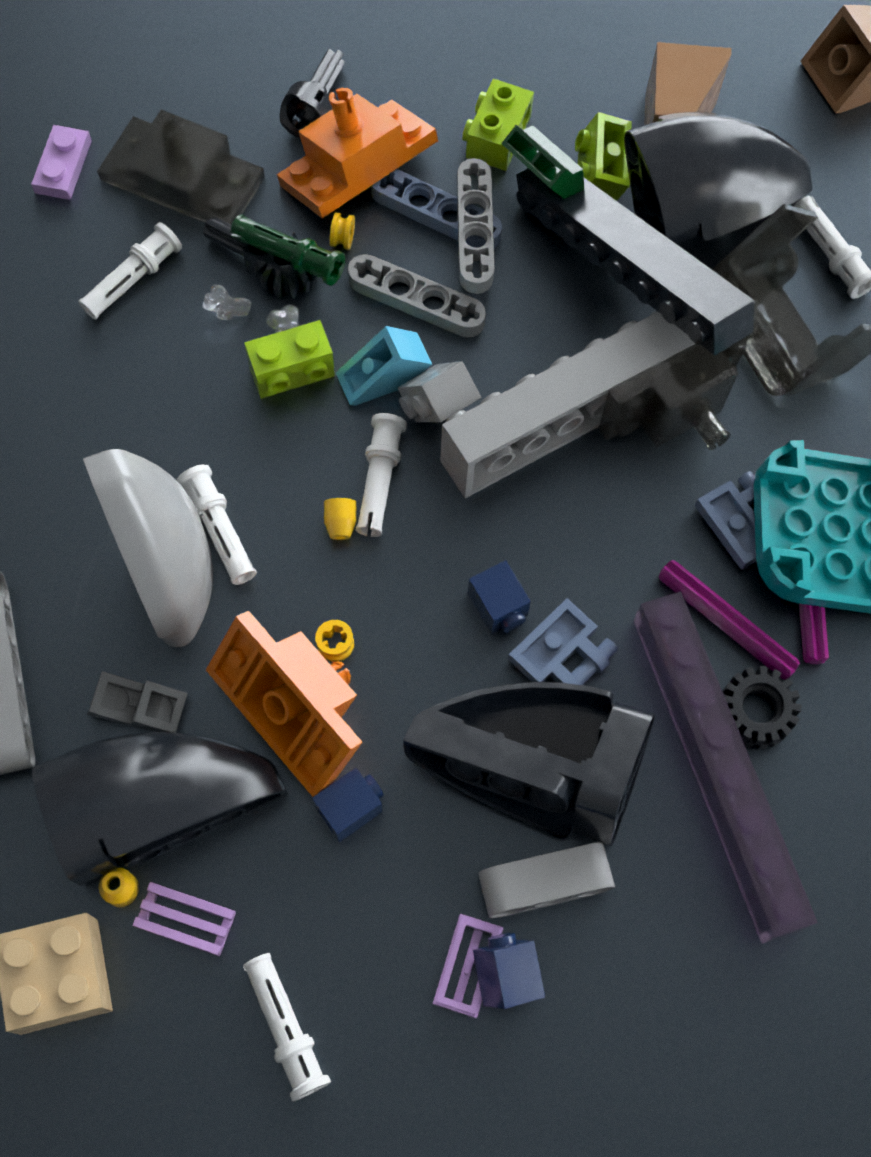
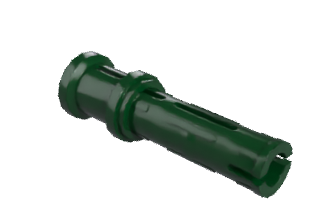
[230,215,346,286]

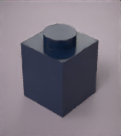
[467,560,531,634]
[312,768,384,842]
[473,933,545,1009]

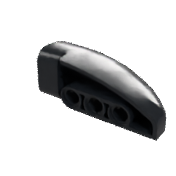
[624,112,813,244]
[403,682,655,846]
[32,732,288,886]

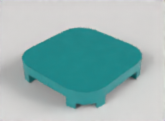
[754,440,871,613]

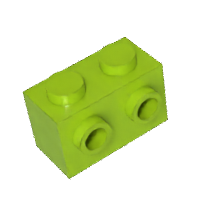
[462,79,534,171]
[575,112,632,201]
[244,320,335,399]

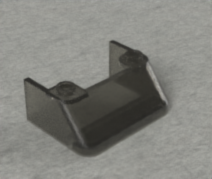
[712,204,871,397]

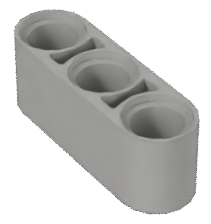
[478,842,615,918]

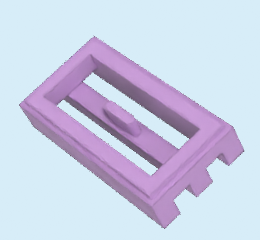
[133,882,236,957]
[432,914,503,1019]

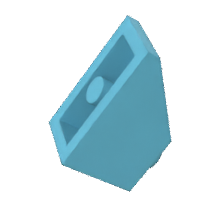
[336,326,432,406]

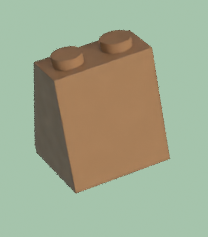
[800,5,871,113]
[644,42,732,125]

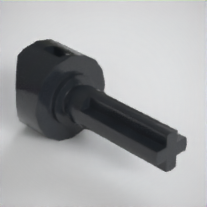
[279,49,345,139]

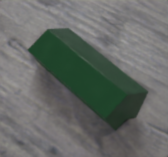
[501,125,584,199]

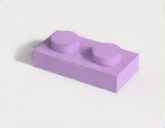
[31,125,92,200]

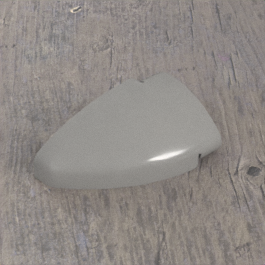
[83,449,213,647]

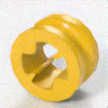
[330,212,355,250]
[315,620,354,662]

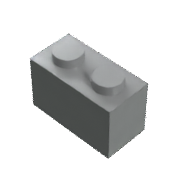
[398,361,482,422]

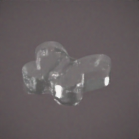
[202,285,251,320]
[266,304,301,333]

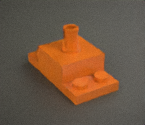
[276,88,438,218]
[206,611,362,797]

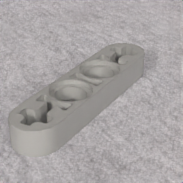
[457,158,495,294]
[348,254,486,338]

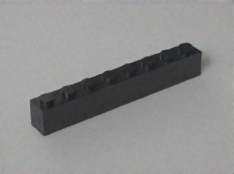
[516,168,754,356]

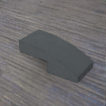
[87,671,188,733]

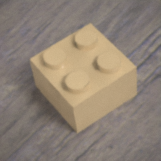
[0,913,113,1035]

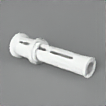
[792,196,871,299]
[78,222,182,320]
[356,413,407,537]
[177,464,257,585]
[243,953,331,1101]

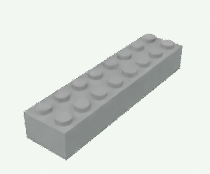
[440,310,733,498]

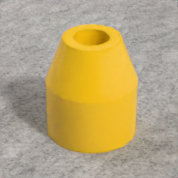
[324,498,357,540]
[99,868,139,907]

